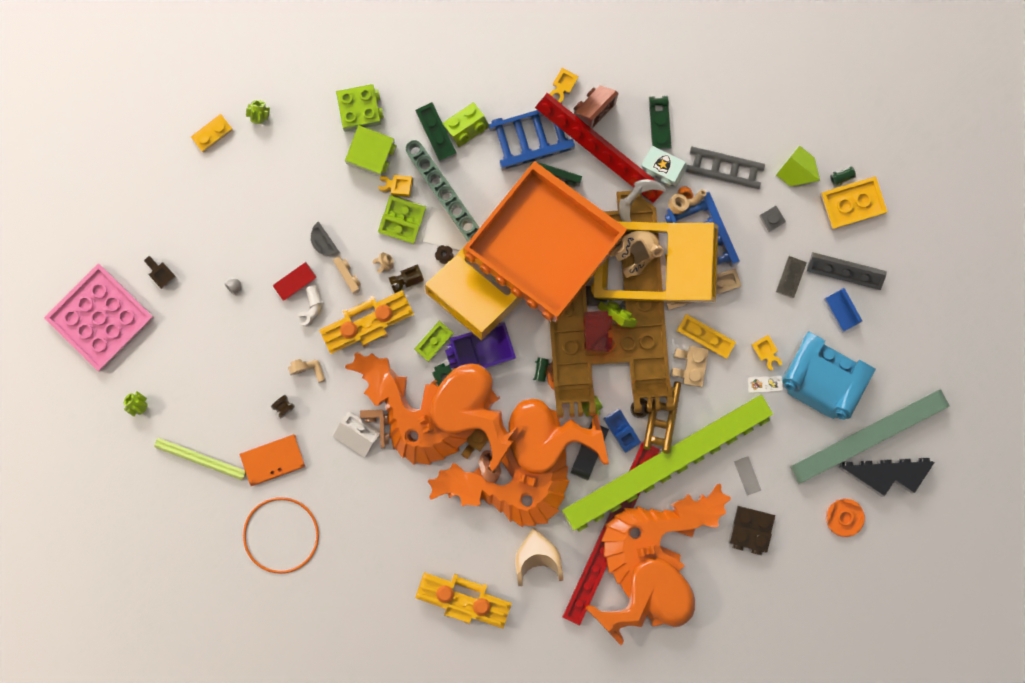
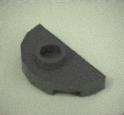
[310,221,340,256]

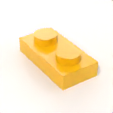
[191,114,233,153]

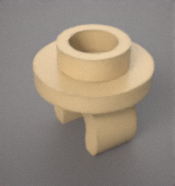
[373,252,394,273]

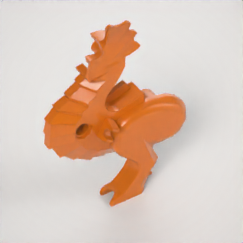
[345,352,524,471]
[428,399,609,527]
[585,484,731,645]

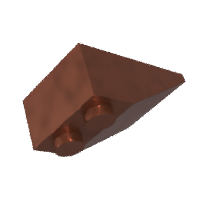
[574,85,619,129]

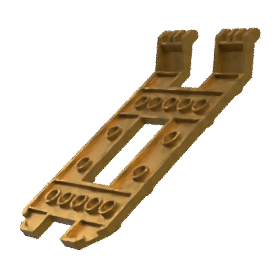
[549,191,674,418]

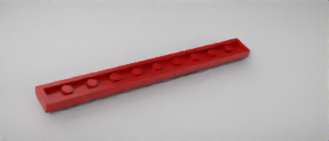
[562,441,660,626]

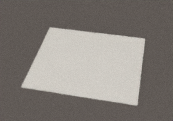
[422,207,474,251]

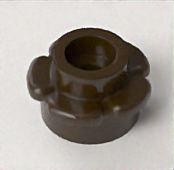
[435,245,454,264]

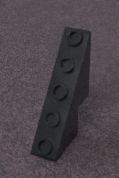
[839,458,935,497]

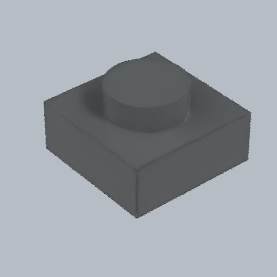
[759,206,786,232]

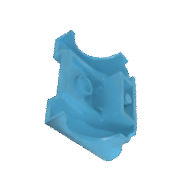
[782,331,876,420]

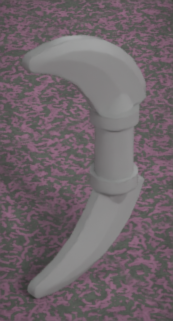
[619,179,666,222]

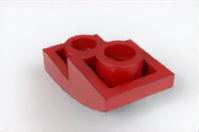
[272,262,317,301]

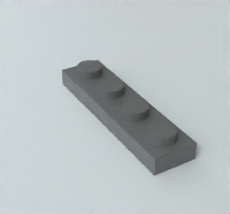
[807,252,887,290]

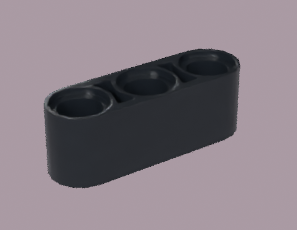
[570,422,609,480]

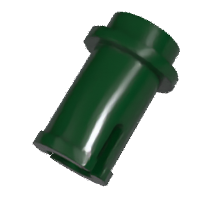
[830,166,856,186]
[533,357,550,382]

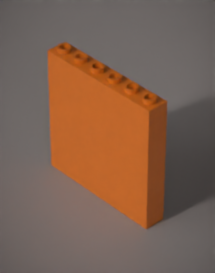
[463,161,627,322]

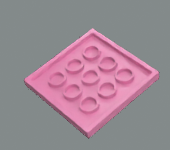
[44,263,154,372]

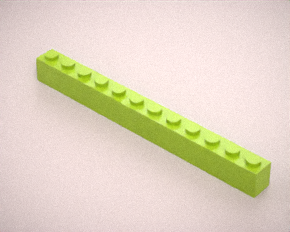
[561,394,773,532]

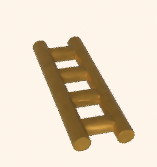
[643,381,682,454]

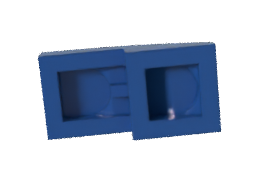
[603,408,641,453]

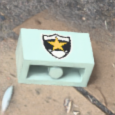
[641,146,688,187]

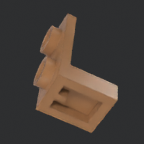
[360,409,389,449]

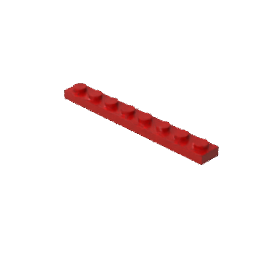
[535,93,663,203]

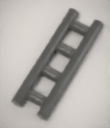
[685,146,765,189]

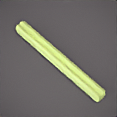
[154,438,246,480]

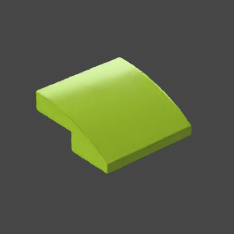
[378,195,427,244]

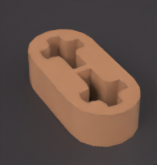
[478,450,501,482]

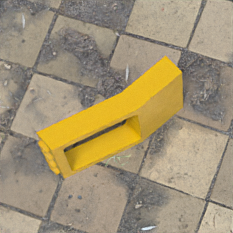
[591,221,718,302]
[425,246,523,340]

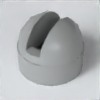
[225,278,241,295]

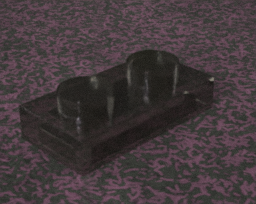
[775,256,807,298]

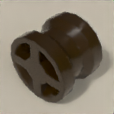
[271,395,295,419]
[630,399,649,418]

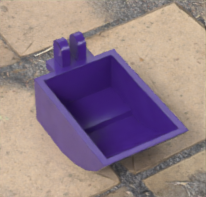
[445,322,516,369]

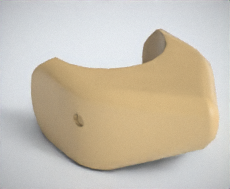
[515,528,563,586]

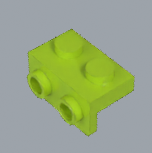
[443,102,489,147]

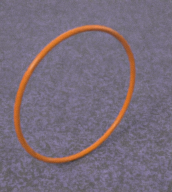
[243,497,319,574]

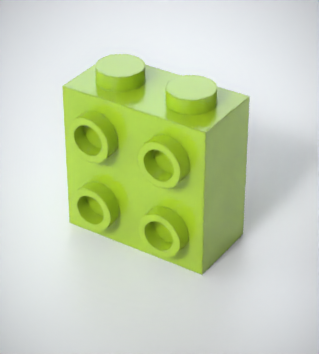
[336,84,384,131]
[345,125,397,177]

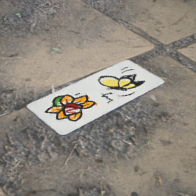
[748,376,783,393]

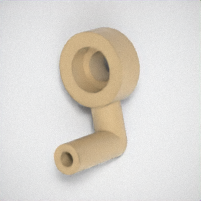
[668,189,706,214]
[288,359,325,383]

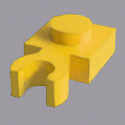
[550,68,579,103]
[378,175,413,197]
[751,335,782,371]

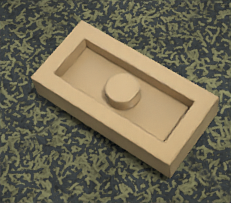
[333,256,361,294]

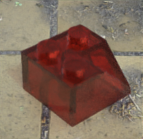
[583,311,613,355]

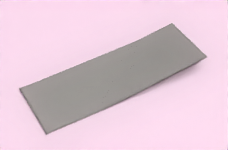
[734,456,761,496]

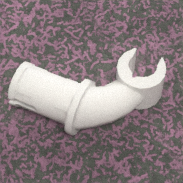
[298,285,324,326]

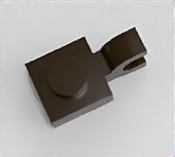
[144,256,176,289]
[389,264,424,293]

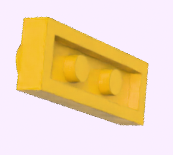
[676,314,736,359]

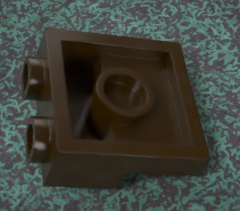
[728,506,776,556]

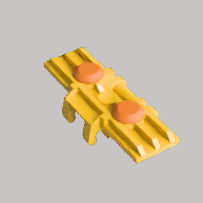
[319,290,414,354]
[415,572,512,629]

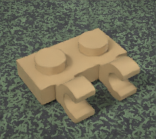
[671,346,709,387]

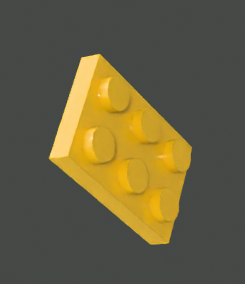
[821,176,887,230]

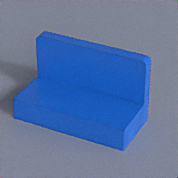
[824,288,862,332]

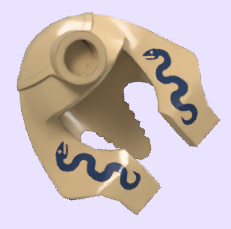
[609,231,664,278]

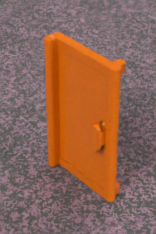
[239,434,305,486]

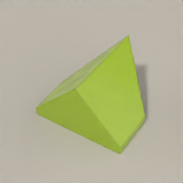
[776,146,820,187]

